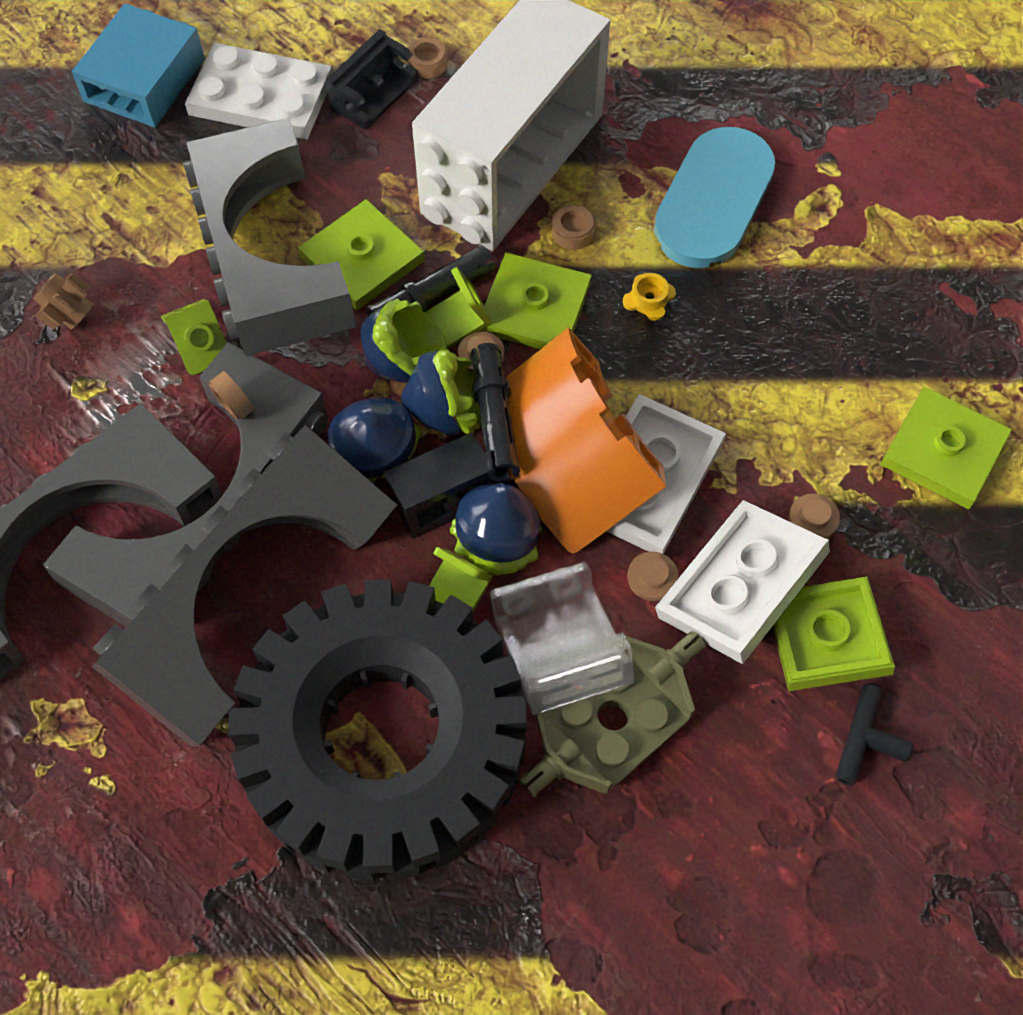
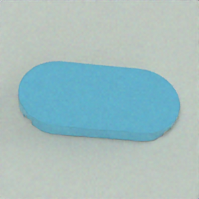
[654,127,775,268]

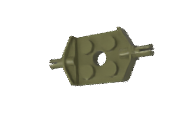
[518,631,706,798]

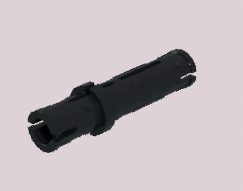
[366,245,495,316]
[470,343,521,481]

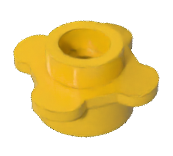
[623,273,676,321]

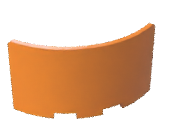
[505,327,667,553]

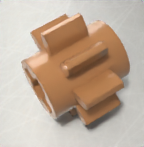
[33,272,93,330]

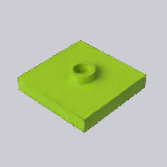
[298,199,425,311]
[478,253,592,349]
[880,386,1012,509]
[772,577,895,691]

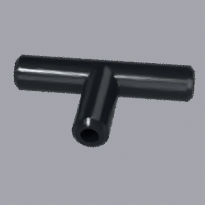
[835,683,914,786]

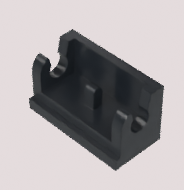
[326,29,418,130]
[383,433,498,539]

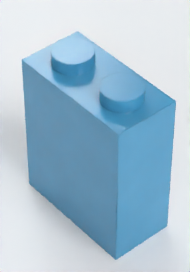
[71,3,205,127]

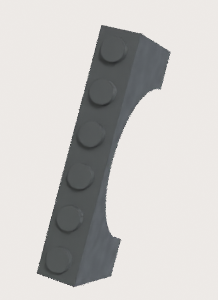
[183,118,356,356]
[43,342,328,627]
[0,403,223,680]
[92,425,397,747]

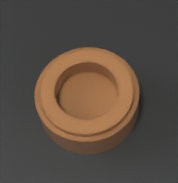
[407,38,448,79]
[551,205,596,250]
[209,371,255,421]

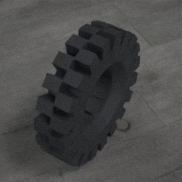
[228,579,527,881]

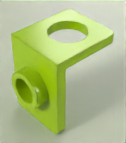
[426,267,492,350]
[161,299,227,375]
[429,547,493,611]

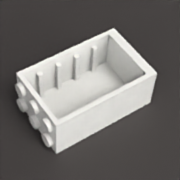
[412,0,610,251]

